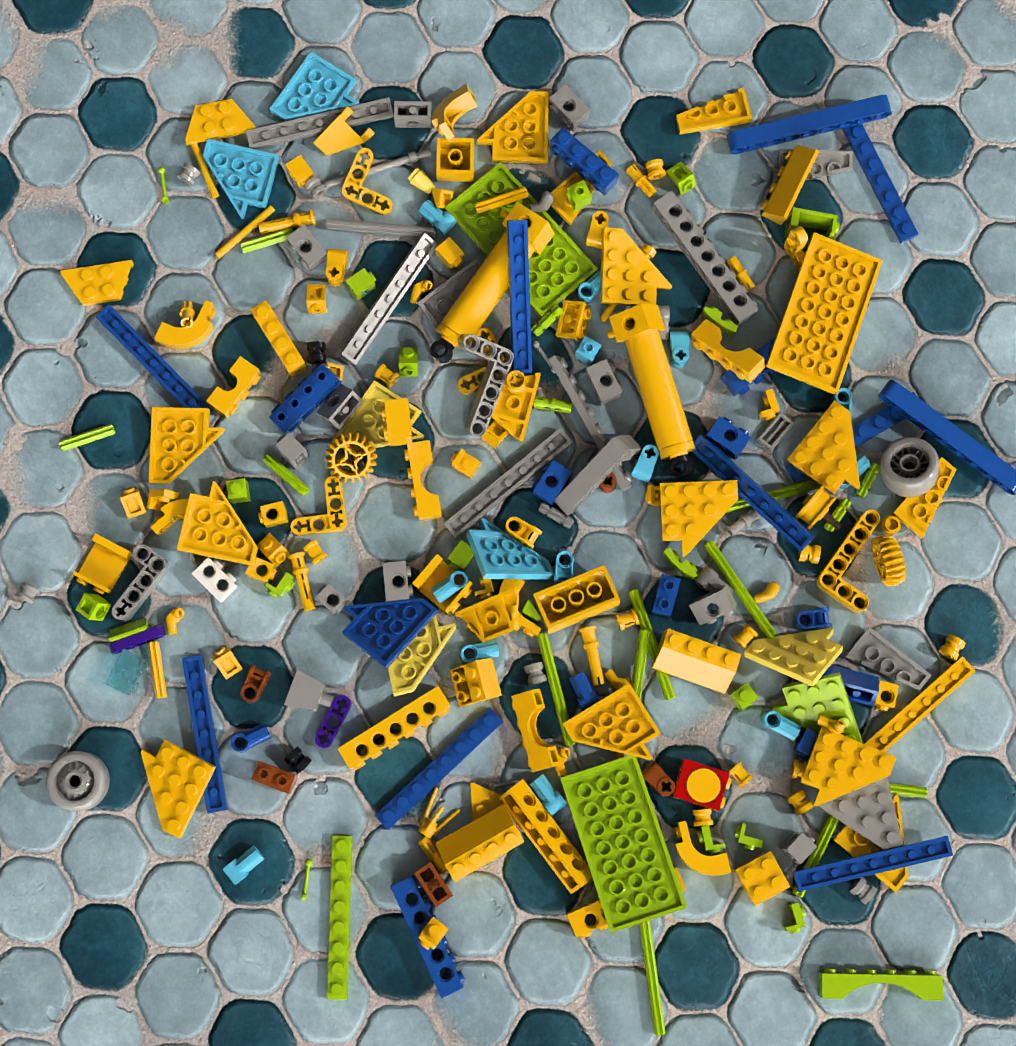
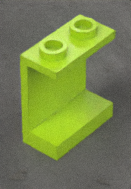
[784,207,840,240]

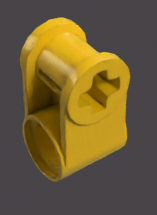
[585,211,609,249]
[325,248,348,286]
[505,517,542,549]

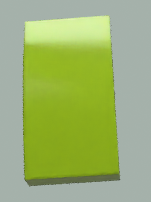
[702,306,738,337]
[662,547,698,580]

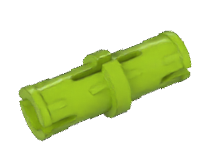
[534,396,573,414]

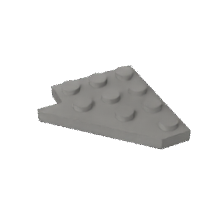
[817,777,904,850]

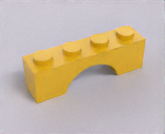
[250,300,307,378]
[691,319,765,383]
[404,440,442,521]
[511,689,561,772]

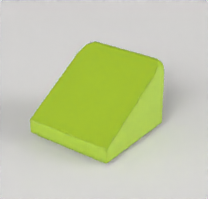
[522,599,541,623]

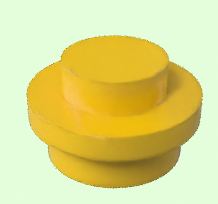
[881,515,901,535]

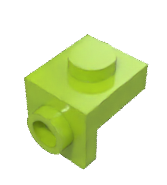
[399,347,418,377]
[264,572,295,598]
[734,823,763,851]
[697,825,725,854]
[782,902,806,934]

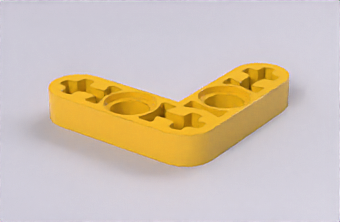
[342,148,393,215]
[784,226,808,271]
[458,328,509,395]
[290,476,347,536]

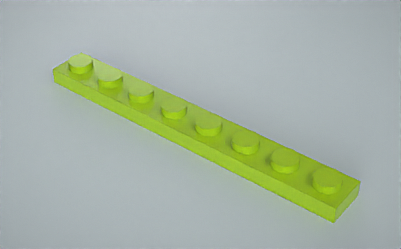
[327,836,353,1000]

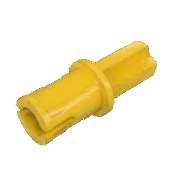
[626,164,657,197]
[727,256,755,291]
[180,300,195,328]
[418,836,447,874]

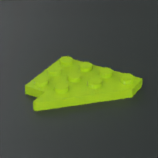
[772,672,863,743]

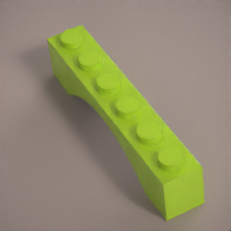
[818,968,943,1001]

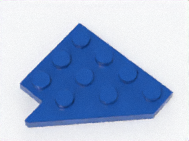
[342,598,438,669]

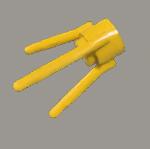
[418,787,460,838]

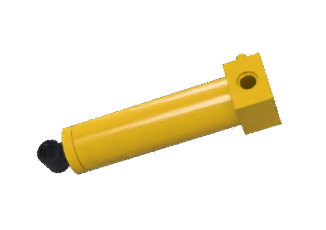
[430,202,555,363]
[607,303,696,478]

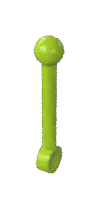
[158,167,170,205]
[302,859,313,901]

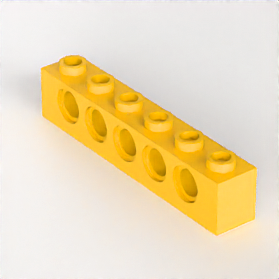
[338,686,451,770]
[499,779,592,894]
[566,866,686,939]

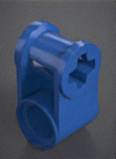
[793,607,832,631]

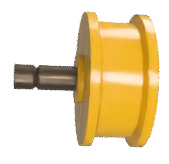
[795,485,842,530]

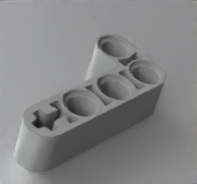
[112,544,169,622]

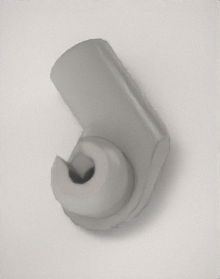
[530,191,553,213]

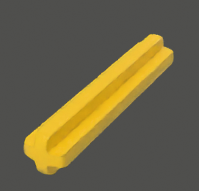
[475,187,528,213]
[148,641,167,699]

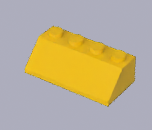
[761,145,819,225]
[533,565,620,635]
[652,629,741,694]
[435,803,524,882]

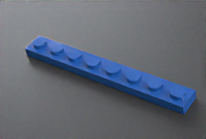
[842,124,918,244]
[507,219,532,373]
[96,304,213,413]
[785,392,916,483]
[692,434,815,552]
[182,655,228,814]
[375,708,503,830]
[793,836,953,892]

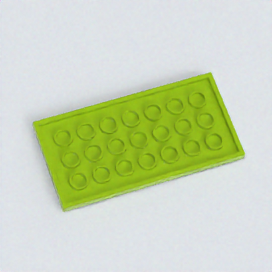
[444,162,598,318]
[560,755,687,933]

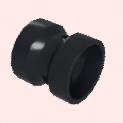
[307,341,326,365]
[284,746,312,774]

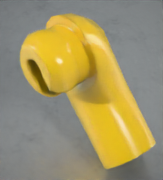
[409,280,433,304]
[754,581,780,604]
[166,607,184,635]
[604,669,632,690]
[816,715,845,734]
[555,747,570,777]

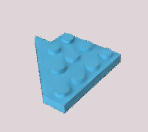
[270,52,359,121]
[203,139,280,219]
[466,518,554,580]

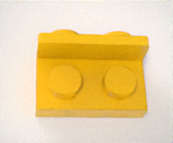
[555,300,591,343]

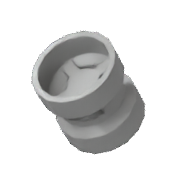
[524,662,547,686]
[849,877,877,904]

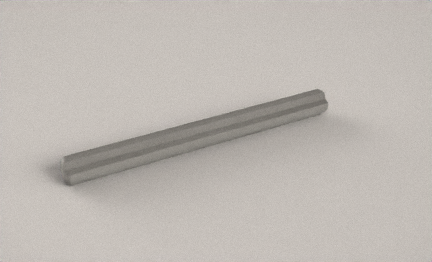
[325,218,436,238]

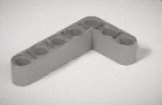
[458,334,514,437]
[554,435,643,516]

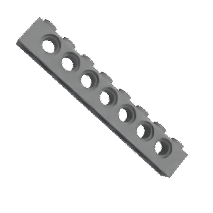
[652,191,758,326]

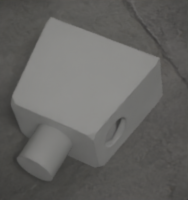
[284,670,334,712]

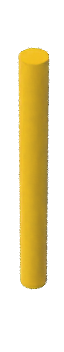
[185,132,219,199]
[215,205,275,259]

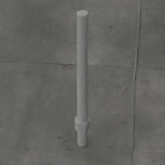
[324,149,432,188]

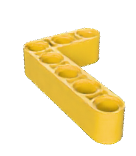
[816,510,880,613]

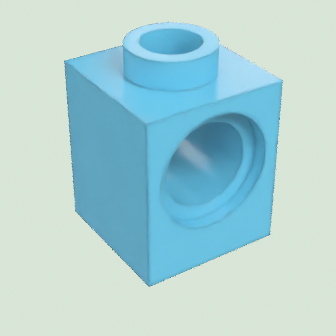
[575,336,601,366]

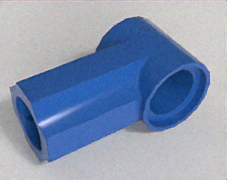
[569,672,600,711]
[231,723,271,753]

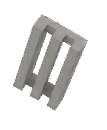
[756,411,795,453]

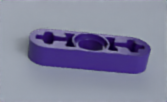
[109,626,166,655]
[315,695,352,748]

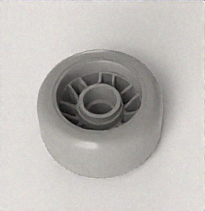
[880,437,939,497]
[46,751,110,811]

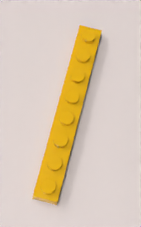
[863,656,975,752]

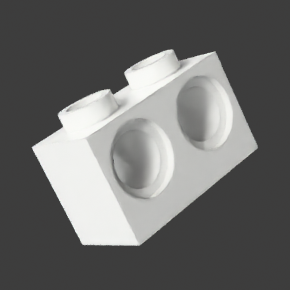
[192,557,238,603]

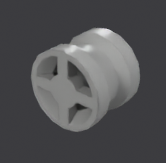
[177,163,201,186]
[304,176,328,199]
[15,582,41,604]

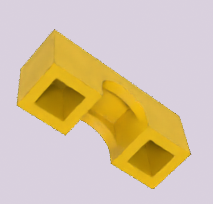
[206,356,261,418]

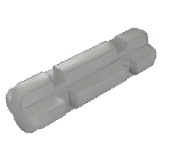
[539,502,574,529]

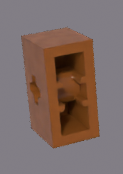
[251,761,298,794]
[414,862,453,907]

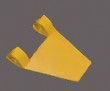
[313,106,375,156]

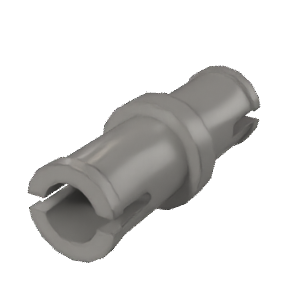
[726,508,762,537]

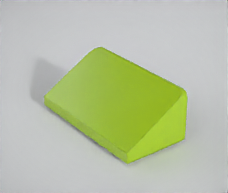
[109,618,150,643]

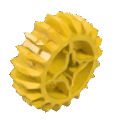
[325,432,377,483]
[872,534,906,587]

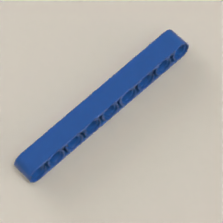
[727,95,892,154]
[878,380,1016,495]

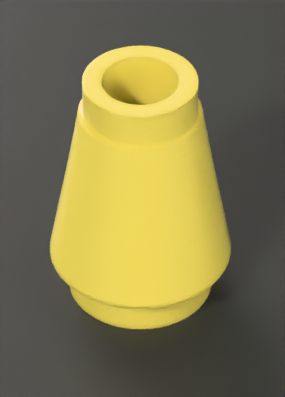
[408,168,436,195]

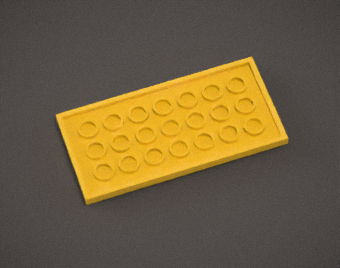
[765,232,883,395]

